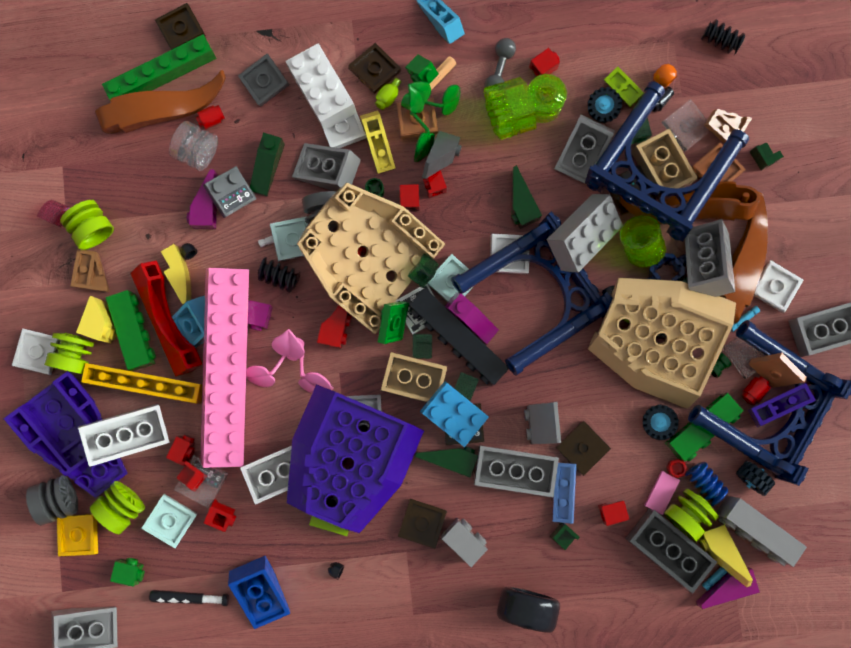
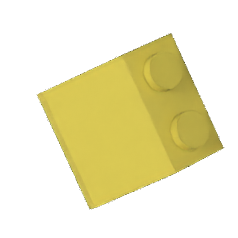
[76,296,117,344]

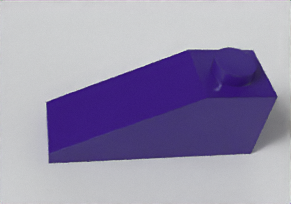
[748,383,816,428]

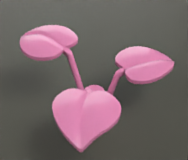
[246,329,334,393]

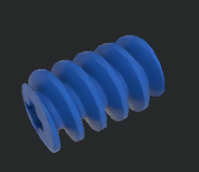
[685,462,728,506]

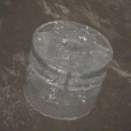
[169,121,218,171]

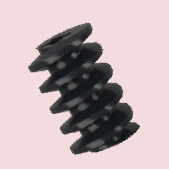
[701,19,745,55]
[258,257,301,293]

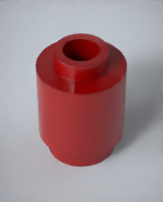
[195,105,225,130]
[741,376,771,406]

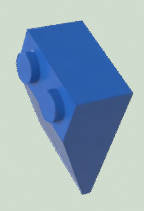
[228,556,290,629]

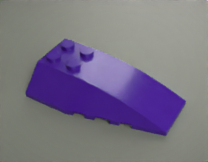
[3,371,128,498]

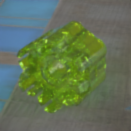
[483,77,537,140]

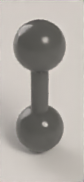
[484,38,516,96]

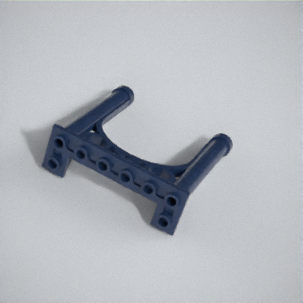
[585,81,749,242]
[451,211,613,376]
[688,320,851,486]

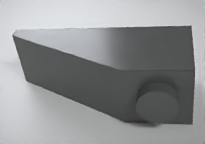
[422,131,462,179]

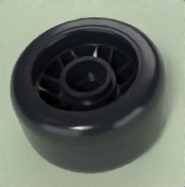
[497,586,560,633]

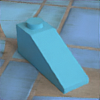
[416,0,465,44]

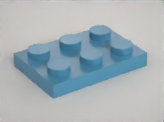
[420,381,489,447]

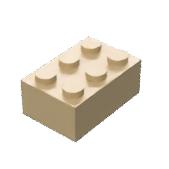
[631,128,697,201]
[381,352,447,402]

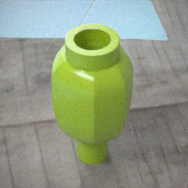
[375,78,401,110]

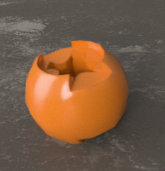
[653,64,677,87]

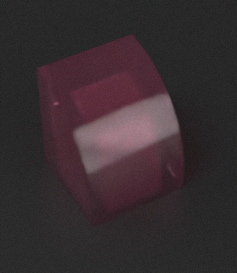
[37,200,71,228]

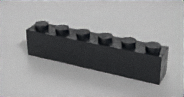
[409,288,509,386]

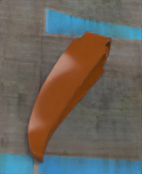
[95,70,226,134]
[619,181,761,224]
[720,192,768,324]

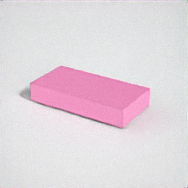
[644,471,680,515]

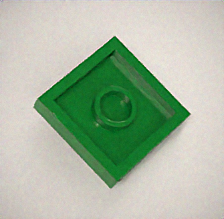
[378,301,409,344]

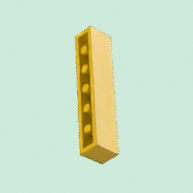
[81,363,203,404]

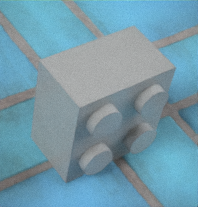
[441,518,488,567]

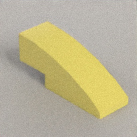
[161,244,191,305]

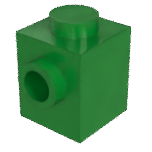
[405,54,439,84]
[110,558,145,587]

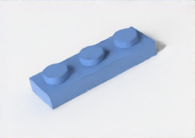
[553,463,576,524]

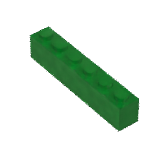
[102,34,217,101]

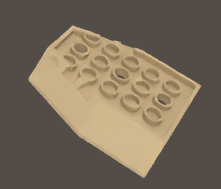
[297,183,445,334]
[588,278,736,409]

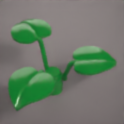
[401,81,461,162]

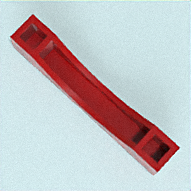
[317,246,367,349]
[130,260,202,377]

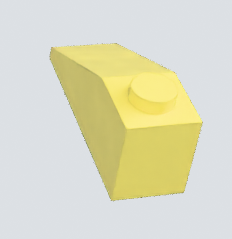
[360,110,396,174]
[700,525,753,587]

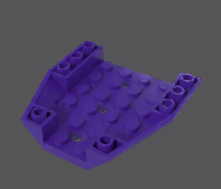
[287,384,424,533]

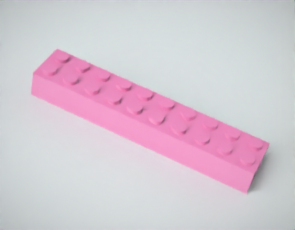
[200,268,249,468]

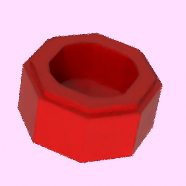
[666,458,688,478]

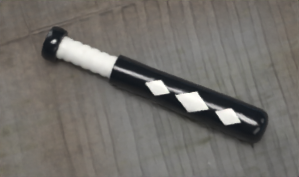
[149,590,229,606]

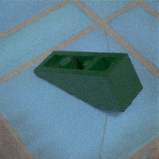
[250,132,285,196]
[511,165,542,229]
[415,446,478,478]

